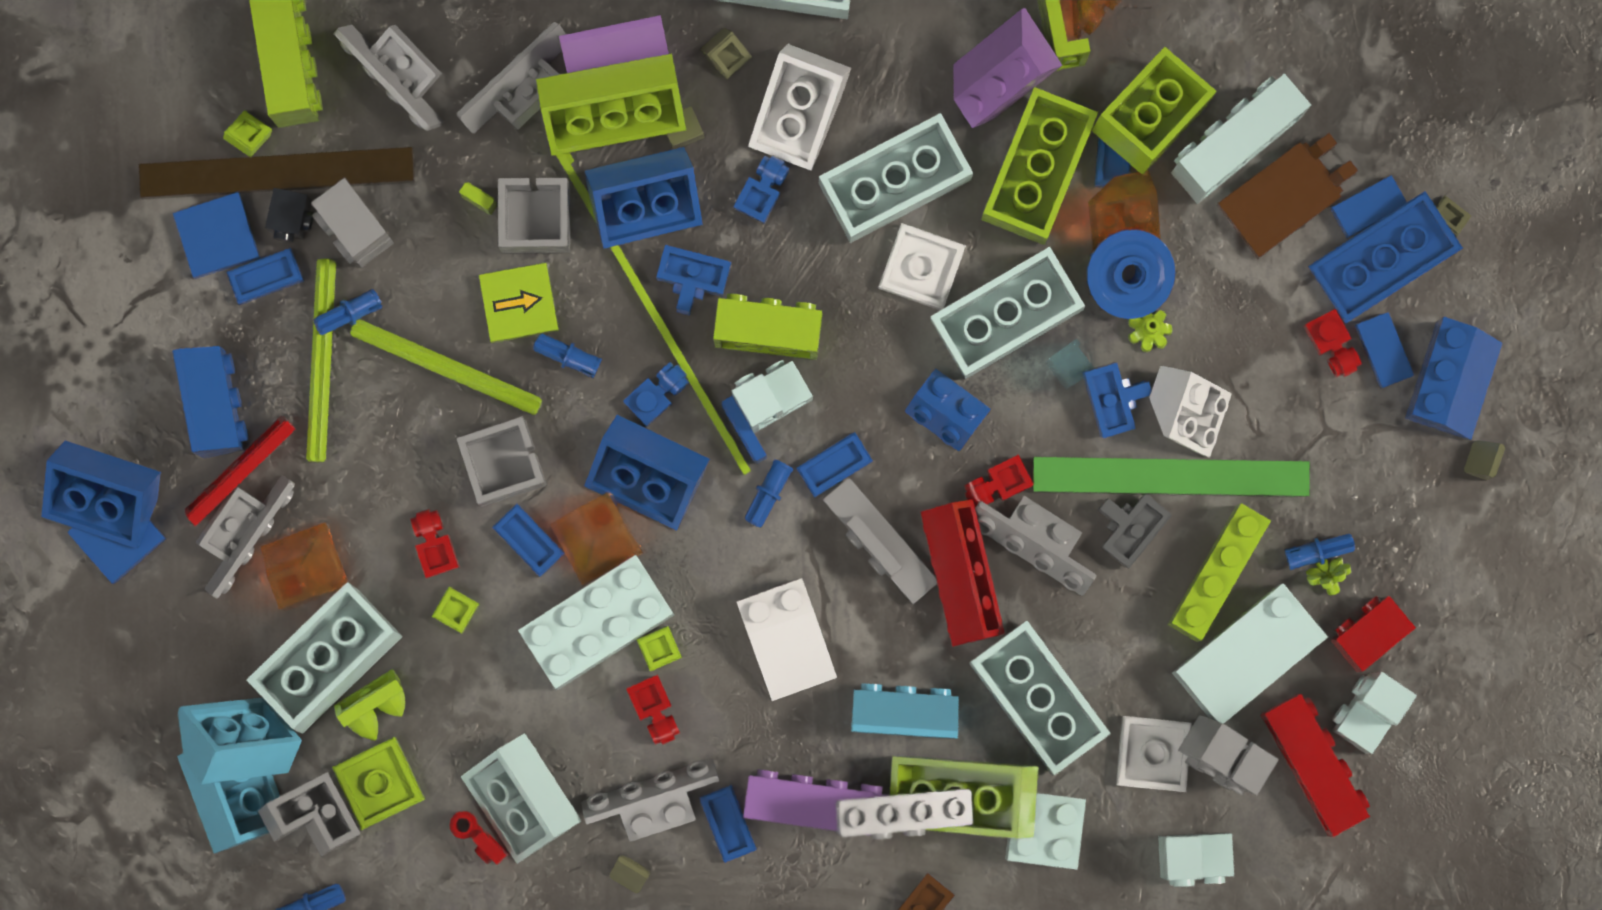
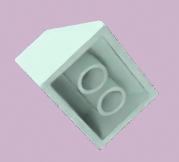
[460,733,581,864]

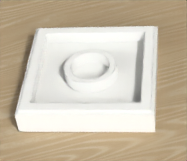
[878,223,966,310]
[1116,716,1192,792]

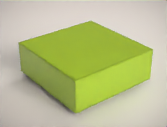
[223,110,272,158]
[459,182,497,215]
[432,587,480,634]
[637,626,682,672]

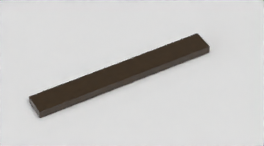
[139,147,415,200]

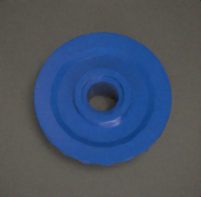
[1086,229,1175,319]

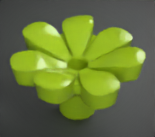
[1128,310,1172,352]
[1306,557,1351,595]

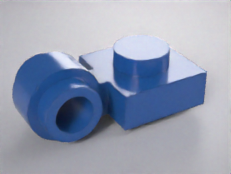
[733,156,790,224]
[623,362,689,427]

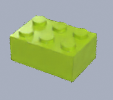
[1091,47,1217,175]
[713,294,822,360]

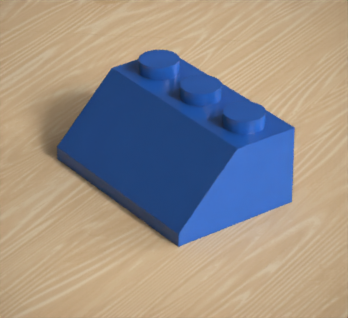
[585,147,703,249]
[1405,317,1502,440]
[172,346,248,459]
[584,415,710,531]
[41,440,161,549]

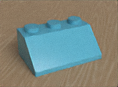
[851,684,959,739]
[178,698,302,784]
[177,753,280,854]

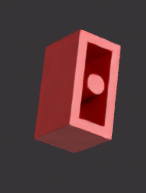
[1331,595,1416,673]

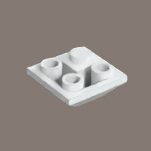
[1149,366,1232,458]

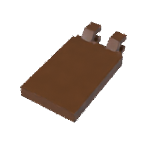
[1217,133,1358,259]

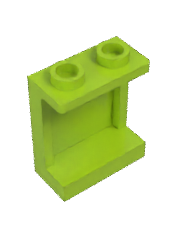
[1037,0,1091,71]

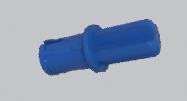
[313,289,382,335]
[533,334,602,379]
[745,459,794,527]
[1284,534,1355,571]
[275,884,346,910]

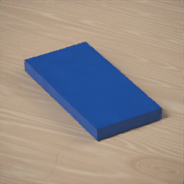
[1308,191,1463,324]

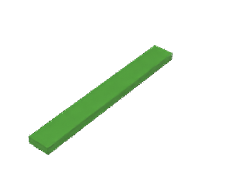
[1033,457,1310,497]

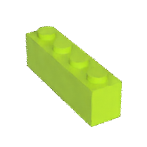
[1167,503,1271,642]

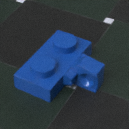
[656,245,731,316]
[1082,362,1152,438]

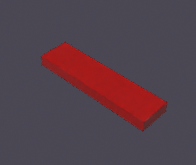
[184,415,296,526]

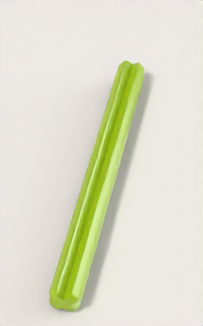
[306,258,336,463]
[350,319,542,415]

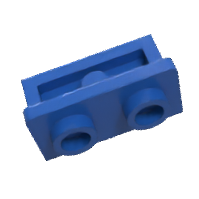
[905,369,991,451]

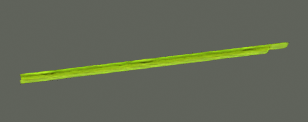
[556,152,751,475]

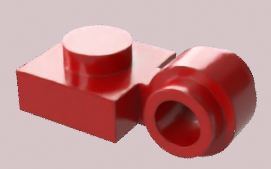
[1303,309,1362,377]
[964,454,1034,508]
[410,509,460,579]
[626,674,680,745]
[449,811,509,865]

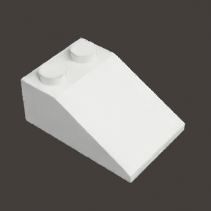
[748,44,851,170]
[737,578,837,701]

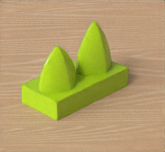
[334,669,405,741]

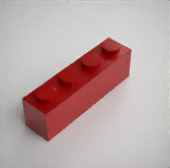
[920,499,1005,647]
[1260,694,1370,837]

